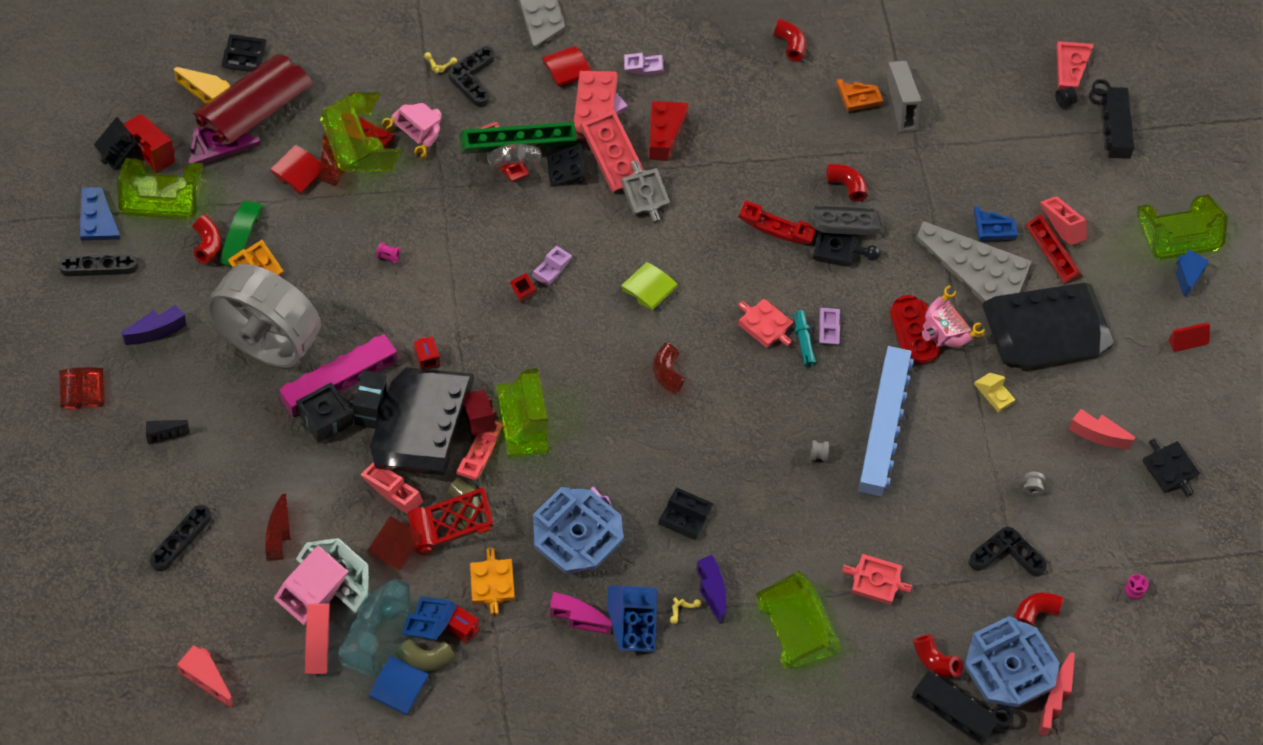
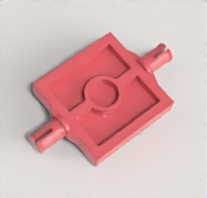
[738,299,793,348]
[842,554,912,605]

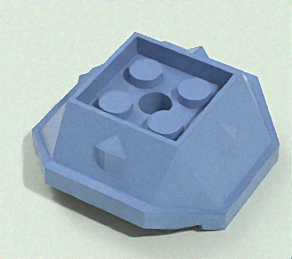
[533,487,624,574]
[964,616,1060,707]

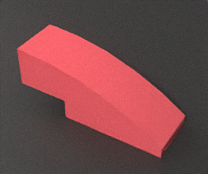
[1068,409,1136,449]
[360,462,423,514]
[305,604,330,674]

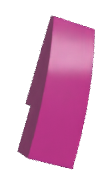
[550,592,612,635]

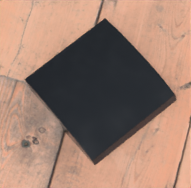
[222,34,267,71]
[658,487,714,541]

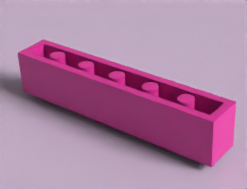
[279,334,397,417]

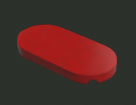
[890,295,940,365]

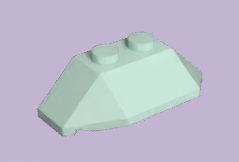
[296,538,368,613]

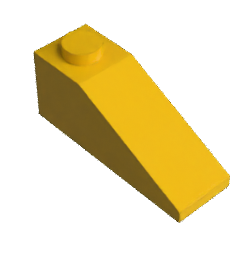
[174,67,230,103]

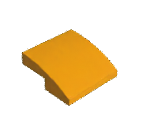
[228,239,285,276]

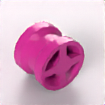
[1124,574,1149,600]

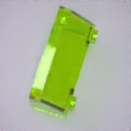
[320,92,403,172]

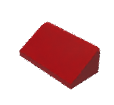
[1168,322,1210,352]

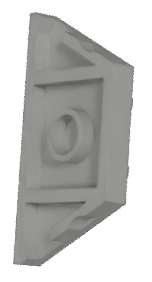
[518,0,565,50]

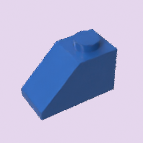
[1175,250,1209,297]

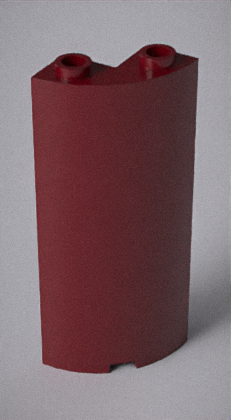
[193,54,313,144]

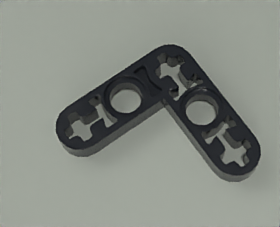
[449,46,494,107]
[969,527,1047,577]

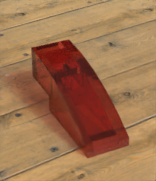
[265,493,290,561]

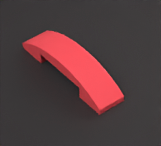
[456,421,503,480]

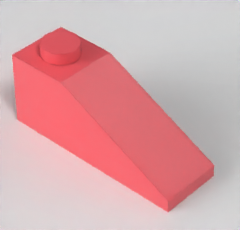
[1040,196,1087,245]
[177,645,233,708]

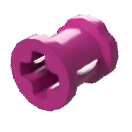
[376,242,401,264]

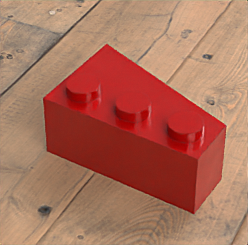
[649,101,689,161]
[124,114,175,173]

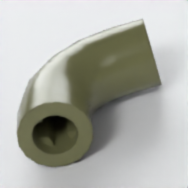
[448,477,480,530]
[396,639,456,672]

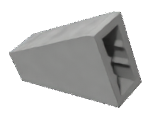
[887,61,922,132]

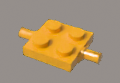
[470,548,515,617]

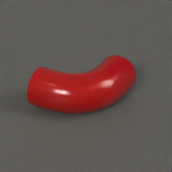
[773,19,807,62]
[826,164,868,202]
[192,214,222,264]
[1013,592,1064,626]
[912,634,963,677]

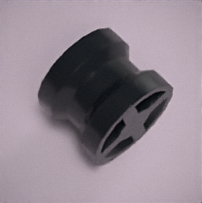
[1055,86,1077,108]

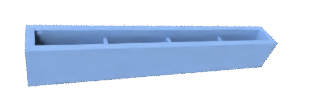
[858,346,913,497]

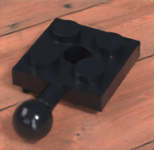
[813,231,881,267]

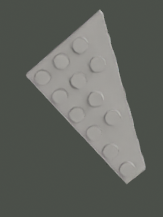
[916,221,1032,303]

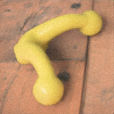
[424,52,457,73]
[670,597,702,624]

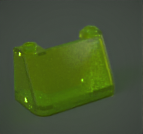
[117,158,203,219]
[1137,194,1228,260]
[756,571,843,669]

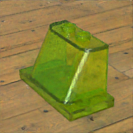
[496,368,549,459]

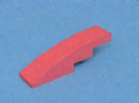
[1038,653,1075,736]

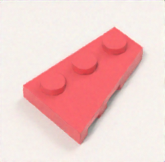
[1056,41,1094,91]

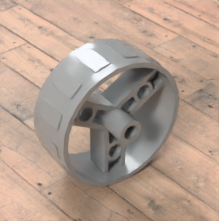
[206,264,321,368]

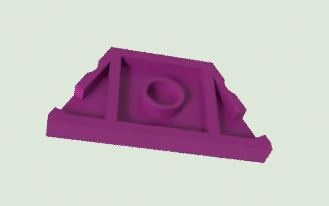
[189,127,260,168]

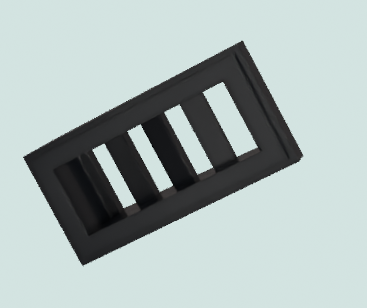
[146,420,190,444]

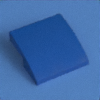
[402,596,456,640]
[369,656,428,716]

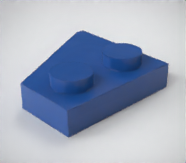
[973,206,1018,241]

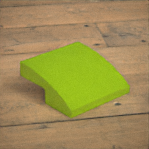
[621,262,678,310]

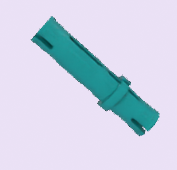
[793,310,817,368]

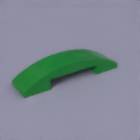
[220,200,264,268]

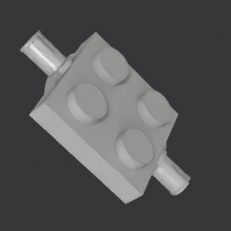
[620,160,670,223]

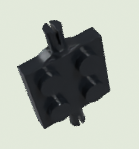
[1143,438,1200,497]

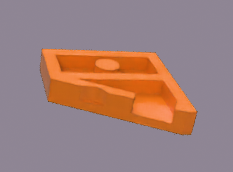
[836,79,883,112]

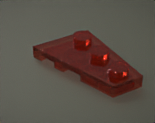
[318,135,359,186]

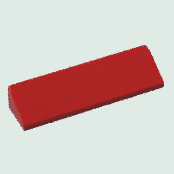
[1025,214,1083,284]

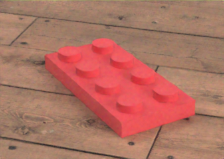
[574,71,618,142]
[580,110,644,193]

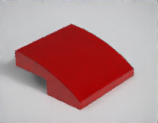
[542,46,591,87]
[270,145,326,194]

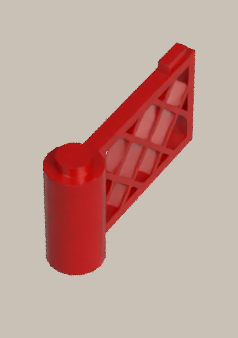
[407,487,494,556]

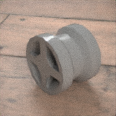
[810,440,829,462]
[1023,472,1045,496]

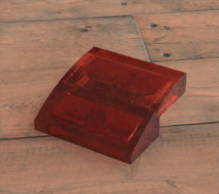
[59,367,105,409]
[367,516,423,571]

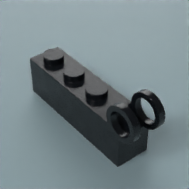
[1089,79,1135,159]
[911,670,1014,745]

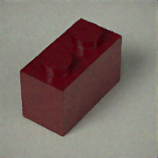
[462,389,498,435]

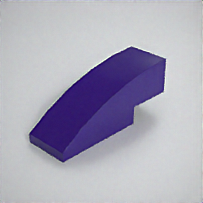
[121,305,187,345]
[696,554,726,624]

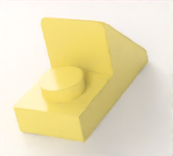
[974,373,1015,413]

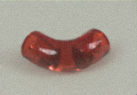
[653,343,685,395]

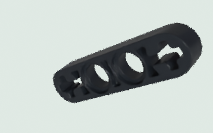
[59,254,138,277]
[150,505,211,572]

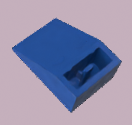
[607,586,657,652]

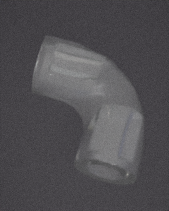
[487,144,541,168]

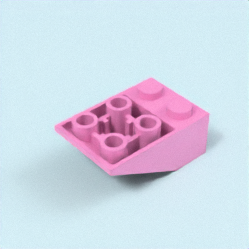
[274,546,348,625]

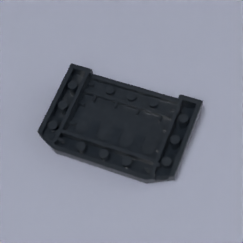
[982,282,1114,370]
[370,367,474,476]

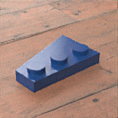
[80,187,120,241]

